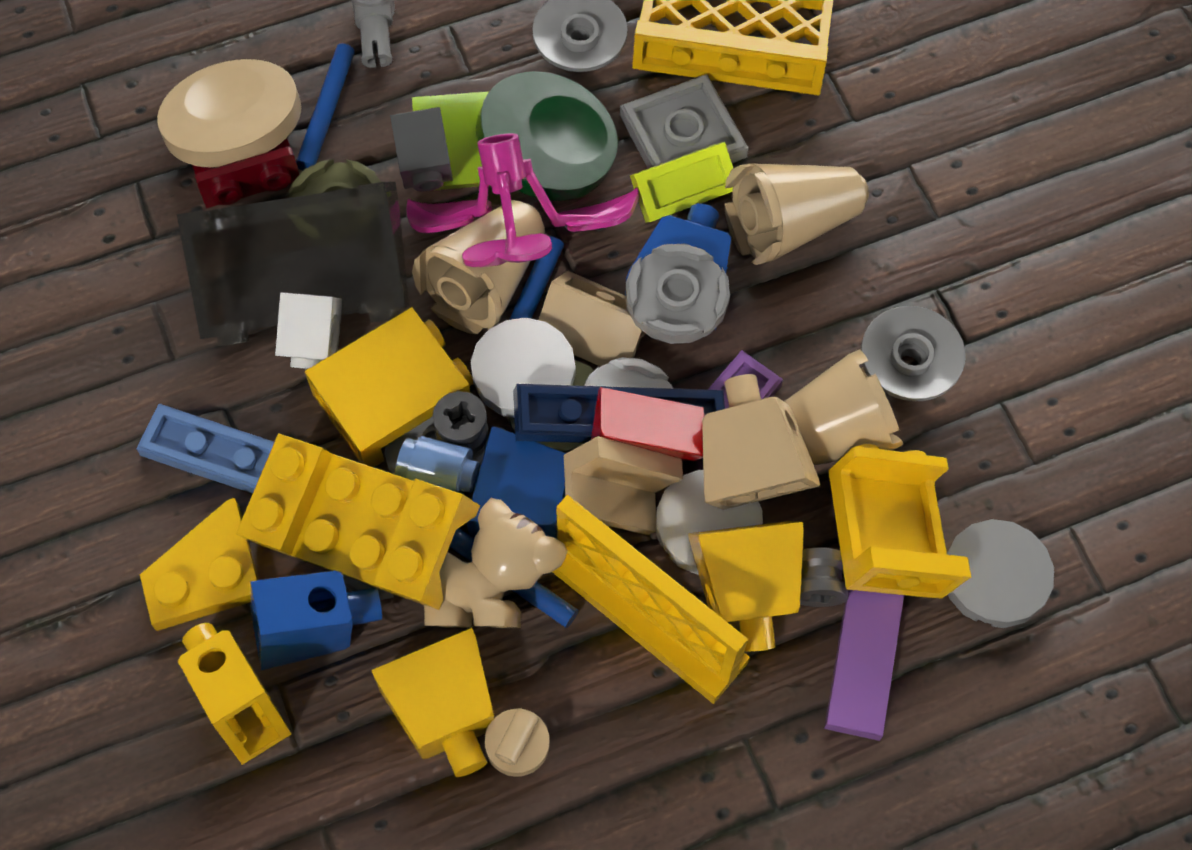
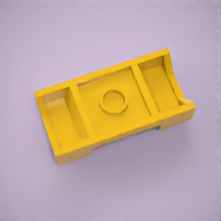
[236,433,480,610]

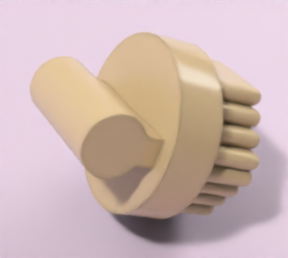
[485,708,549,776]

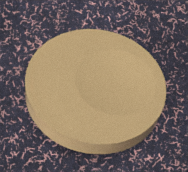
[157,59,302,167]

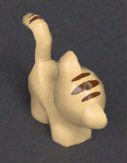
[424,498,567,628]

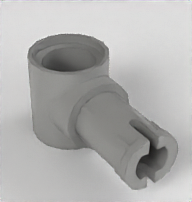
[351,0,395,68]

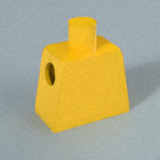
[688,521,804,652]
[178,623,292,765]
[371,628,495,777]

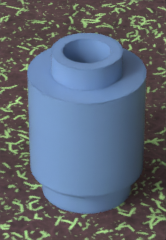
[395,436,480,494]

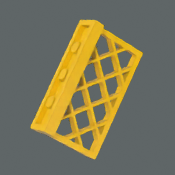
[632,0,833,96]
[553,494,750,704]

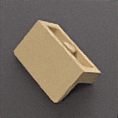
[538,271,646,367]
[564,436,683,535]

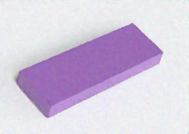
[824,590,904,741]

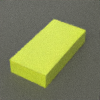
[630,142,733,222]

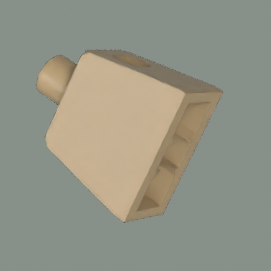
[702,374,820,510]

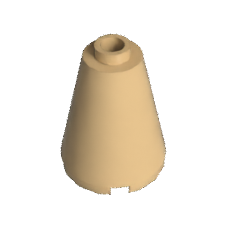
[725,163,869,265]
[412,200,545,334]
[784,349,903,466]

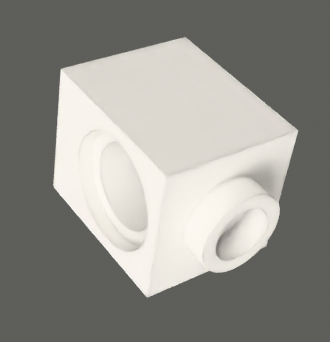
[275,292,342,369]

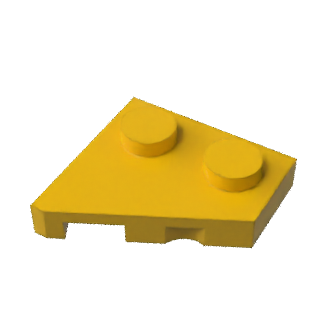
[140,498,259,631]

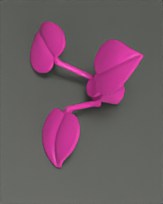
[406,133,639,267]

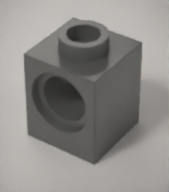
[390,107,453,191]

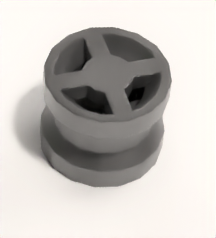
[433,391,488,455]
[800,548,848,607]

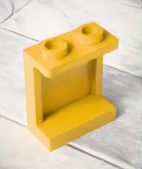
[305,307,473,467]
[828,444,971,599]

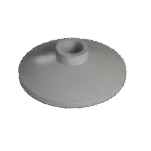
[532,0,627,72]
[861,306,965,401]

